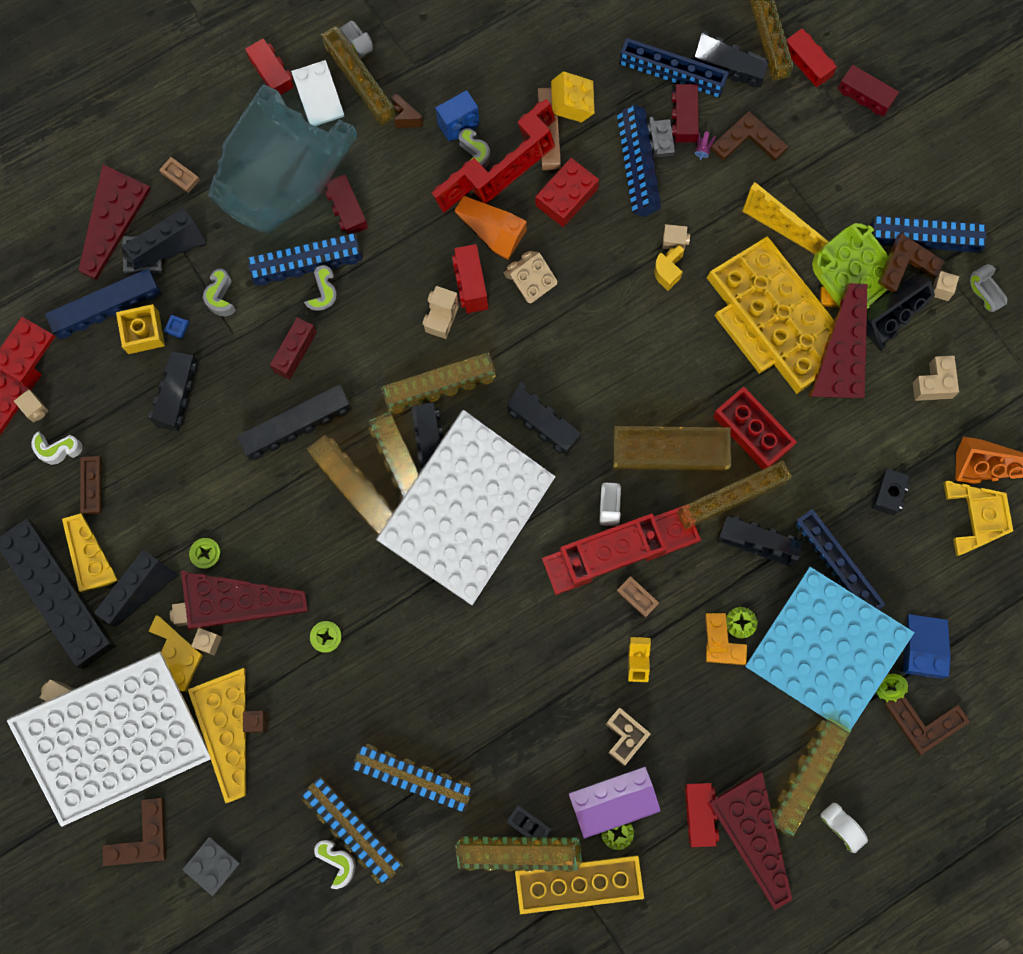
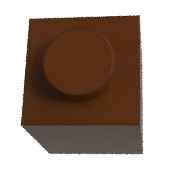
[243,711,267,733]

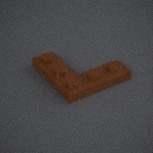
[711,111,788,161]
[878,233,944,292]
[884,696,970,755]
[102,798,166,866]

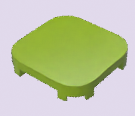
[812,223,889,309]

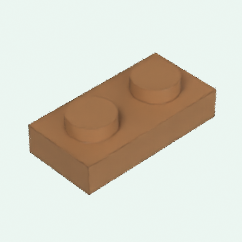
[159,157,200,193]
[617,576,659,618]

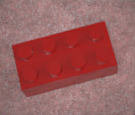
[713,387,797,472]

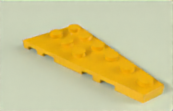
[742,182,829,254]
[188,668,246,803]

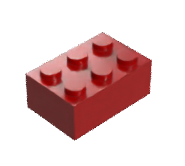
[535,158,599,227]
[452,244,488,314]

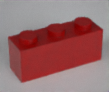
[783,29,837,88]
[245,39,294,98]
[685,783,719,847]

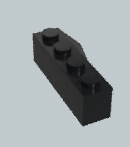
[694,30,770,88]
[121,208,206,270]
[866,274,935,351]
[147,351,199,431]
[507,382,581,456]
[411,403,443,472]
[717,515,801,567]
[94,550,179,627]

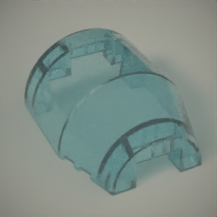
[208,84,357,233]

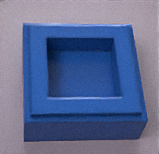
[164,315,189,339]

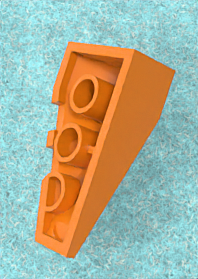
[455,196,527,260]
[955,437,1023,484]

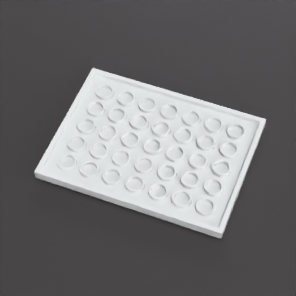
[376,410,555,605]
[7,651,211,827]

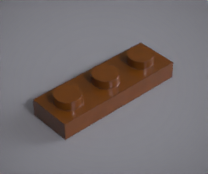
[80,456,102,515]

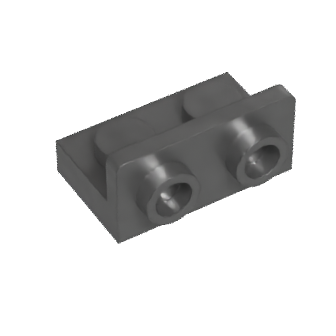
[647,117,675,158]

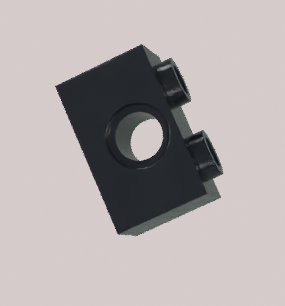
[872,469,910,516]
[507,805,552,847]

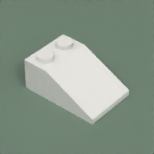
[291,60,345,127]

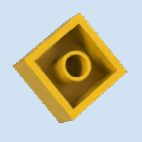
[551,71,595,122]
[116,304,165,354]

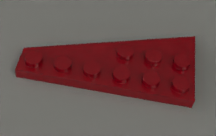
[79,165,151,280]
[181,571,307,630]
[709,770,792,910]

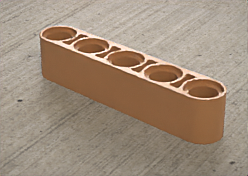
[538,87,561,171]

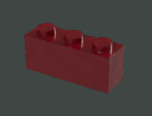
[838,65,899,117]
[671,84,699,143]
[324,175,368,235]
[270,317,317,380]

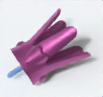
[695,131,716,160]

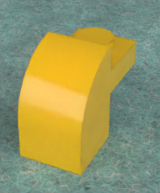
[654,245,685,291]
[628,637,651,682]

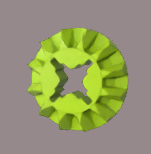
[189,538,221,569]
[726,607,758,638]
[310,621,341,652]
[876,673,908,702]
[601,823,634,850]

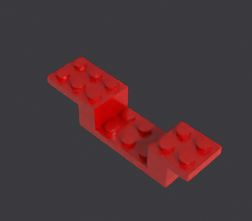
[432,99,556,212]
[0,317,55,435]
[542,505,701,595]

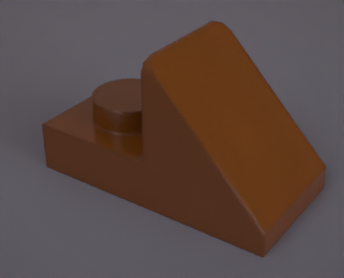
[391,94,423,128]

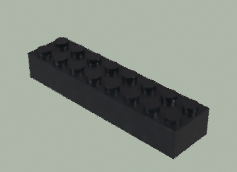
[0,518,116,669]

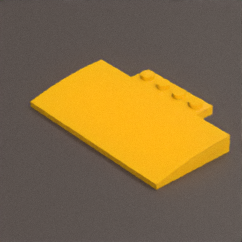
[707,236,834,394]

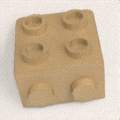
[503,251,557,303]

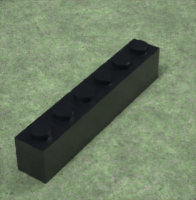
[237,385,352,460]

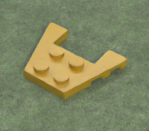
[944,481,1013,556]
[149,615,203,692]

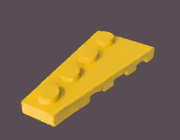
[62,513,119,593]

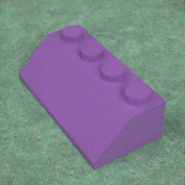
[569,767,661,839]

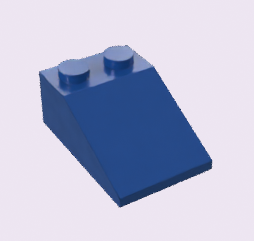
[902,614,950,679]

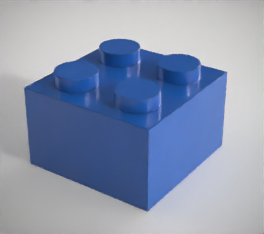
[435,90,479,141]

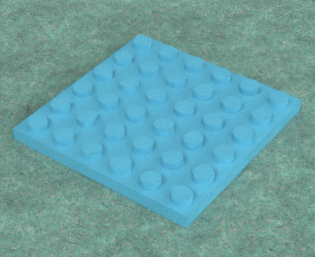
[745,567,915,733]

